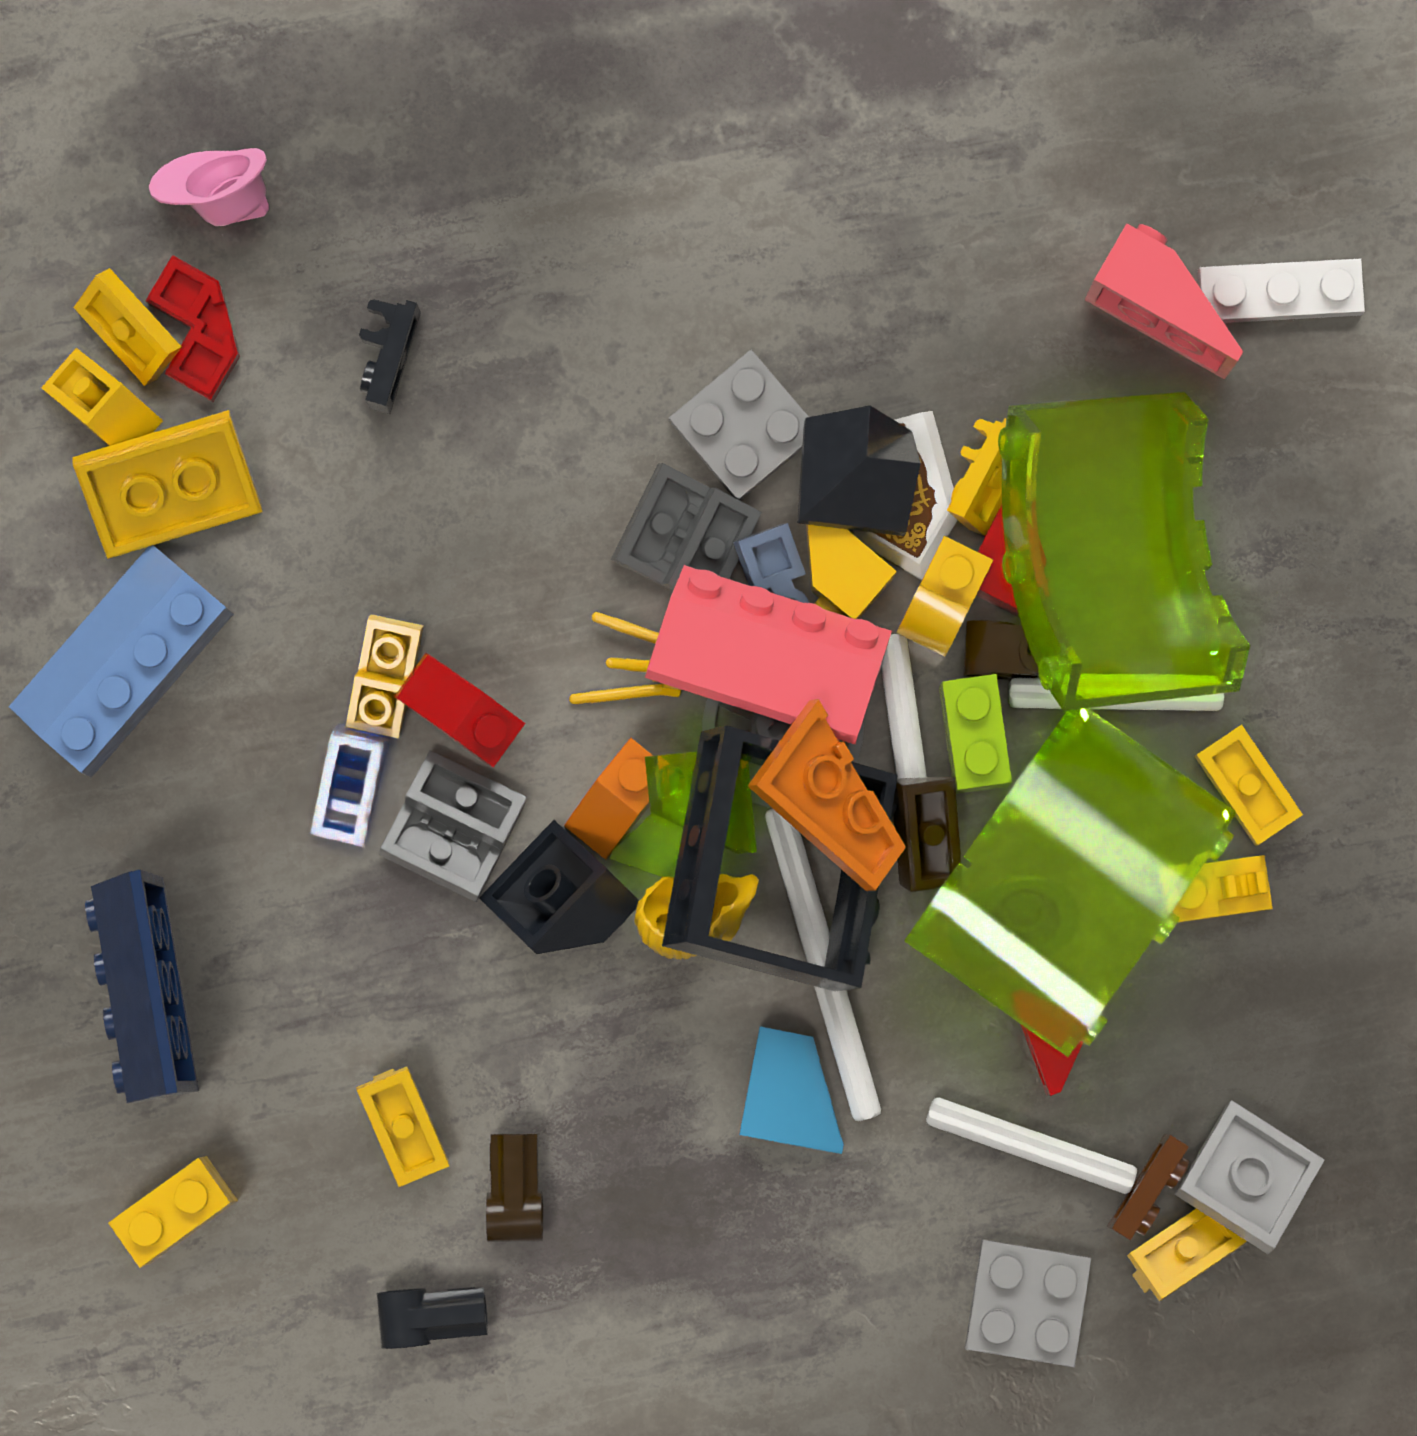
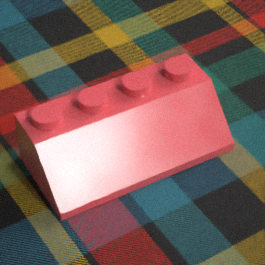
[645,565,892,745]

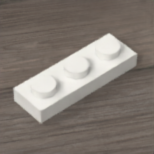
[1197,259,1365,323]

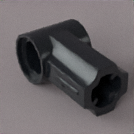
[377,1287,488,1349]

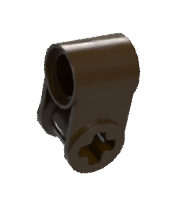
[963,620,1068,679]

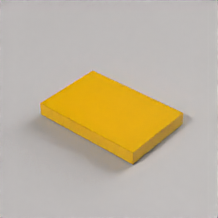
[72,410,263,559]

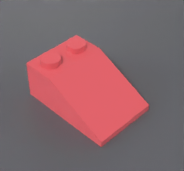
[1085,224,1243,379]

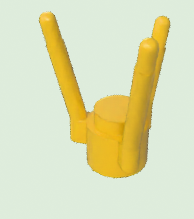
[569,612,681,704]

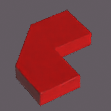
[145,255,240,403]

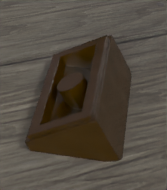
[893,777,963,892]

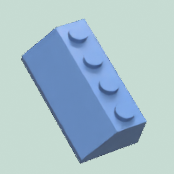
[9,545,234,778]

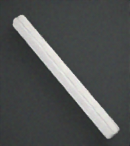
[765,808,881,1121]

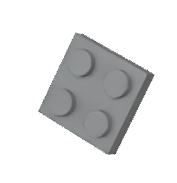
[669,349,808,501]
[1175,1100,1324,1254]
[965,1239,1091,1368]

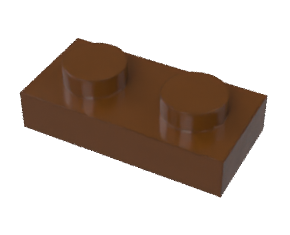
[1107,1134,1190,1241]

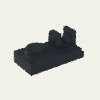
[359,299,421,414]

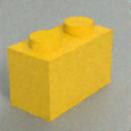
[108,1156,238,1268]

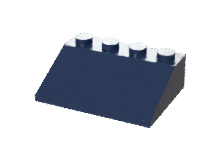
[85,870,199,1103]

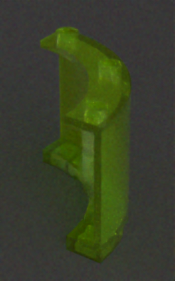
[998,392,1251,711]
[904,699,1236,1057]

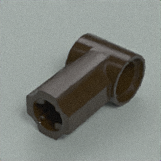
[486,1134,543,1242]

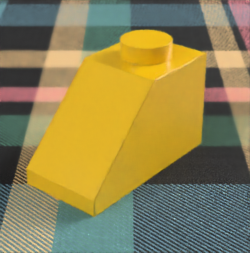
[41,348,163,446]
[806,524,897,619]

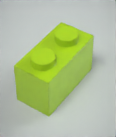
[939,674,1012,794]

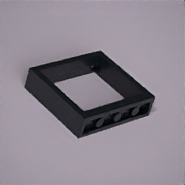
[662,725,898,991]

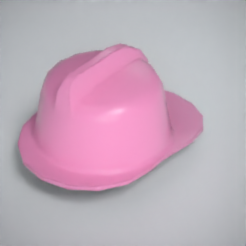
[149,148,269,226]

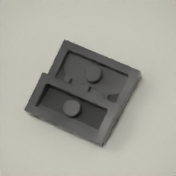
[611,463,762,590]
[379,750,527,902]

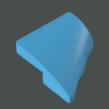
[739,1027,844,1154]

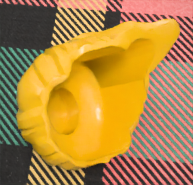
[634,874,759,960]

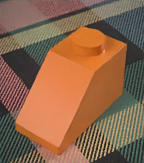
[564,738,674,860]

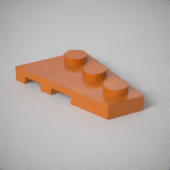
[748,699,906,891]

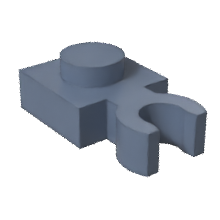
[733,523,809,603]

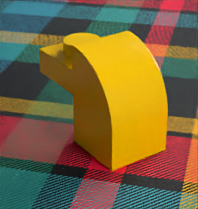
[896,536,993,657]

